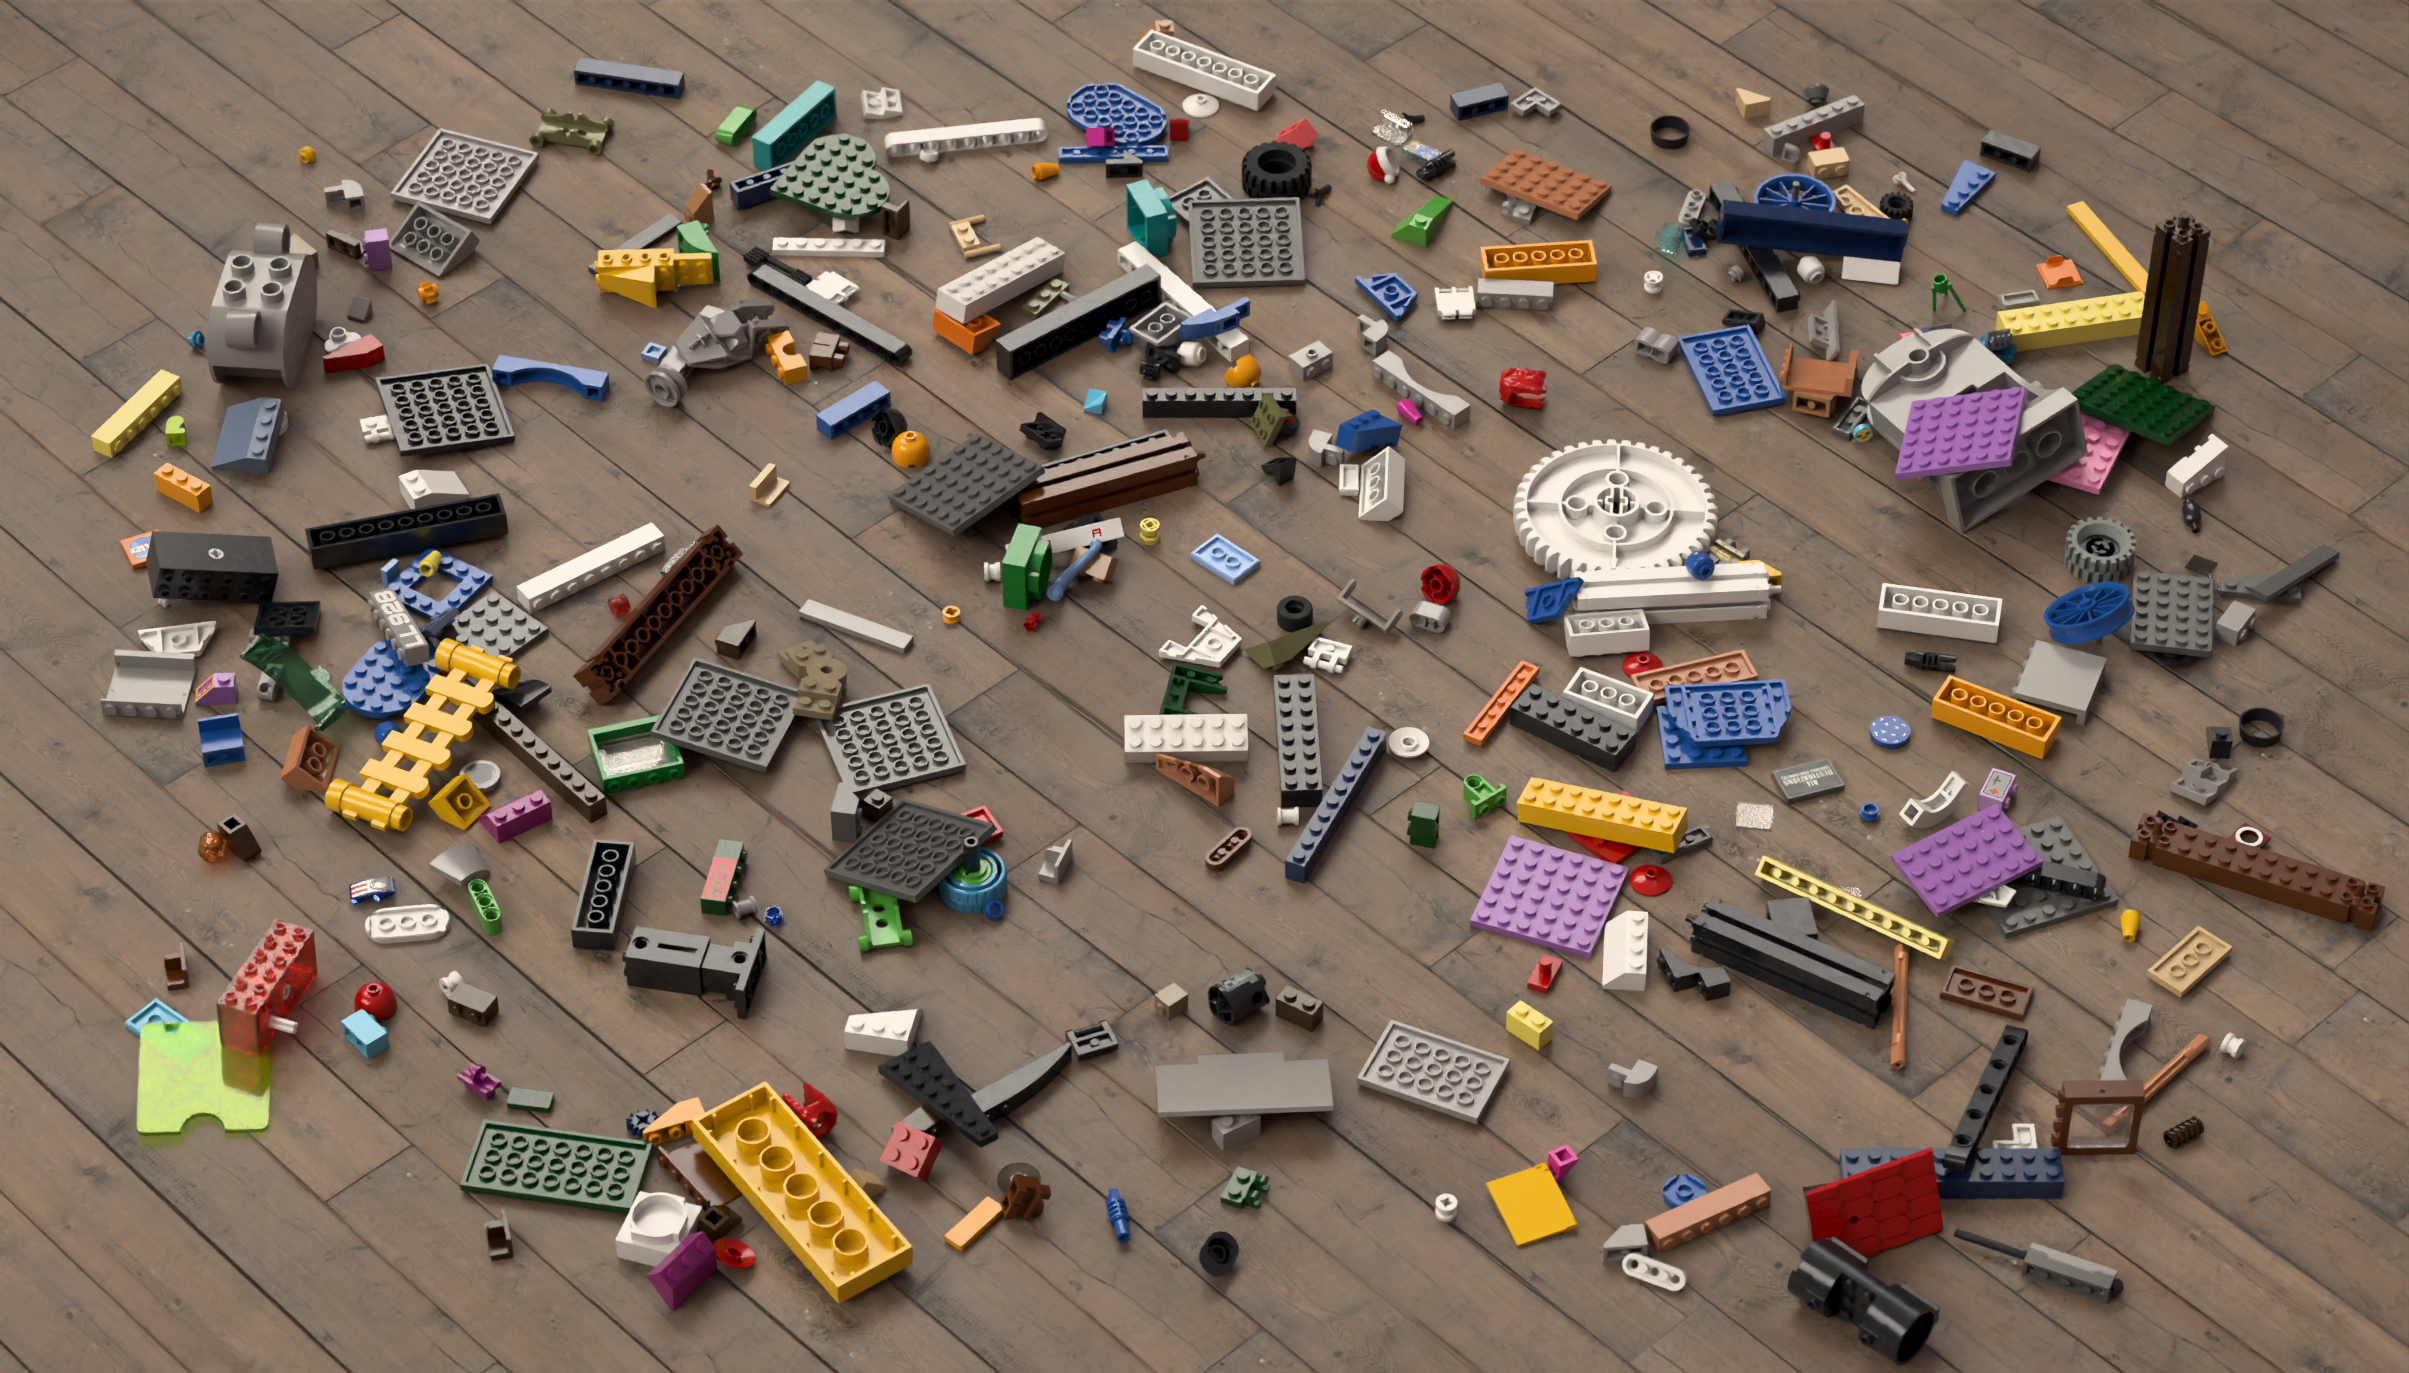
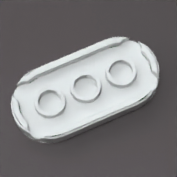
[365,904,450,944]

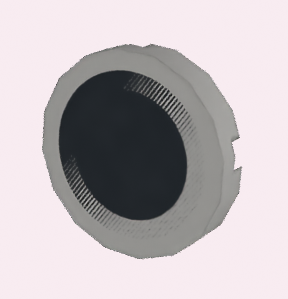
[460,760,501,794]

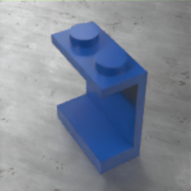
[197,713,246,767]

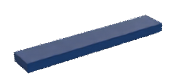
[1059,145,1168,164]

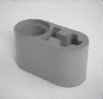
[1409,601,1452,633]

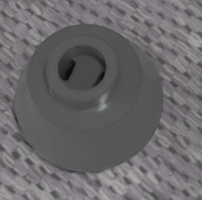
[1804,83,1829,105]

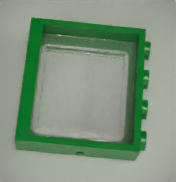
[587,715,685,794]

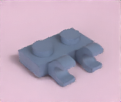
[418,607,460,641]

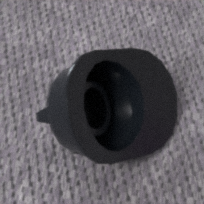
[1199,1231,1239,1277]

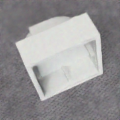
[615,1191,703,1267]

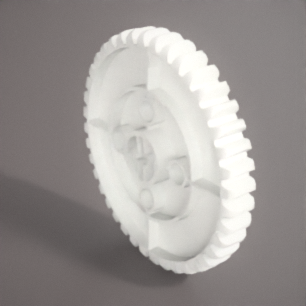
[1513,439,1718,580]

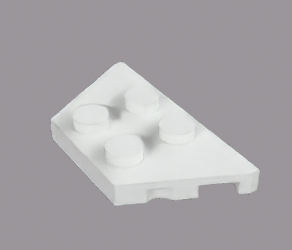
[138,621,217,657]

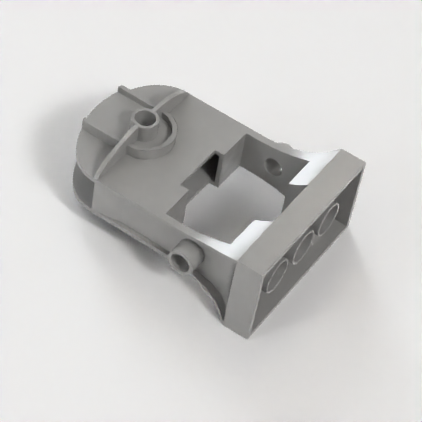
[1861,328,2088,533]

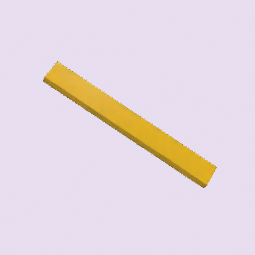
[2066,201,2148,296]

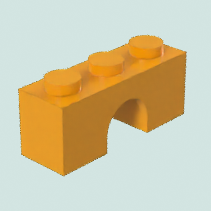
[765,330,808,385]

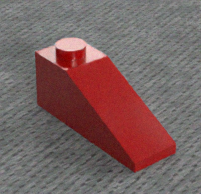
[322,333,385,373]

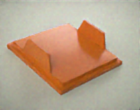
[2036,255,2083,290]

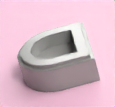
[1781,143,1802,164]

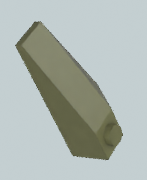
[1245,620,1330,670]

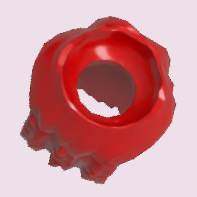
[1499,368,1547,409]
[782,1083,838,1139]

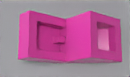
[1547,1144,1579,1184]

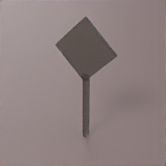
[2185,554,2223,597]

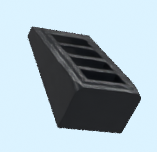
[1722,309,1766,335]

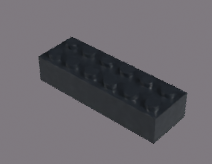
[1510,683,1637,773]
[571,839,636,950]

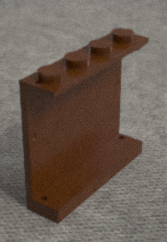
[657,1139,743,1211]

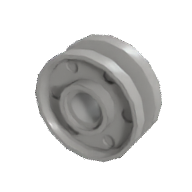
[645,364,688,407]

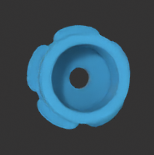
[188,330,205,349]

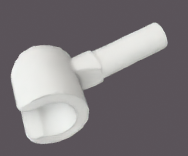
[1893,172,1916,193]

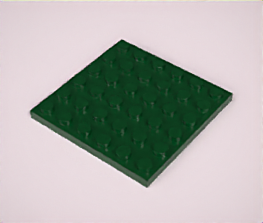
[2071,364,2216,446]

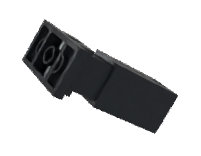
[622,926,767,1019]

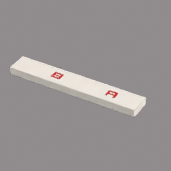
[1005,517,1125,554]

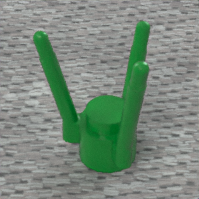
[1931,274,1966,312]

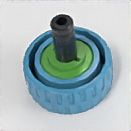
[938,836,1008,913]

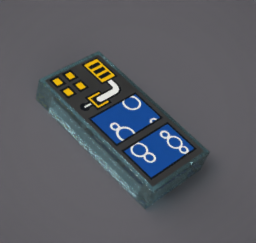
[1402,139,1442,163]

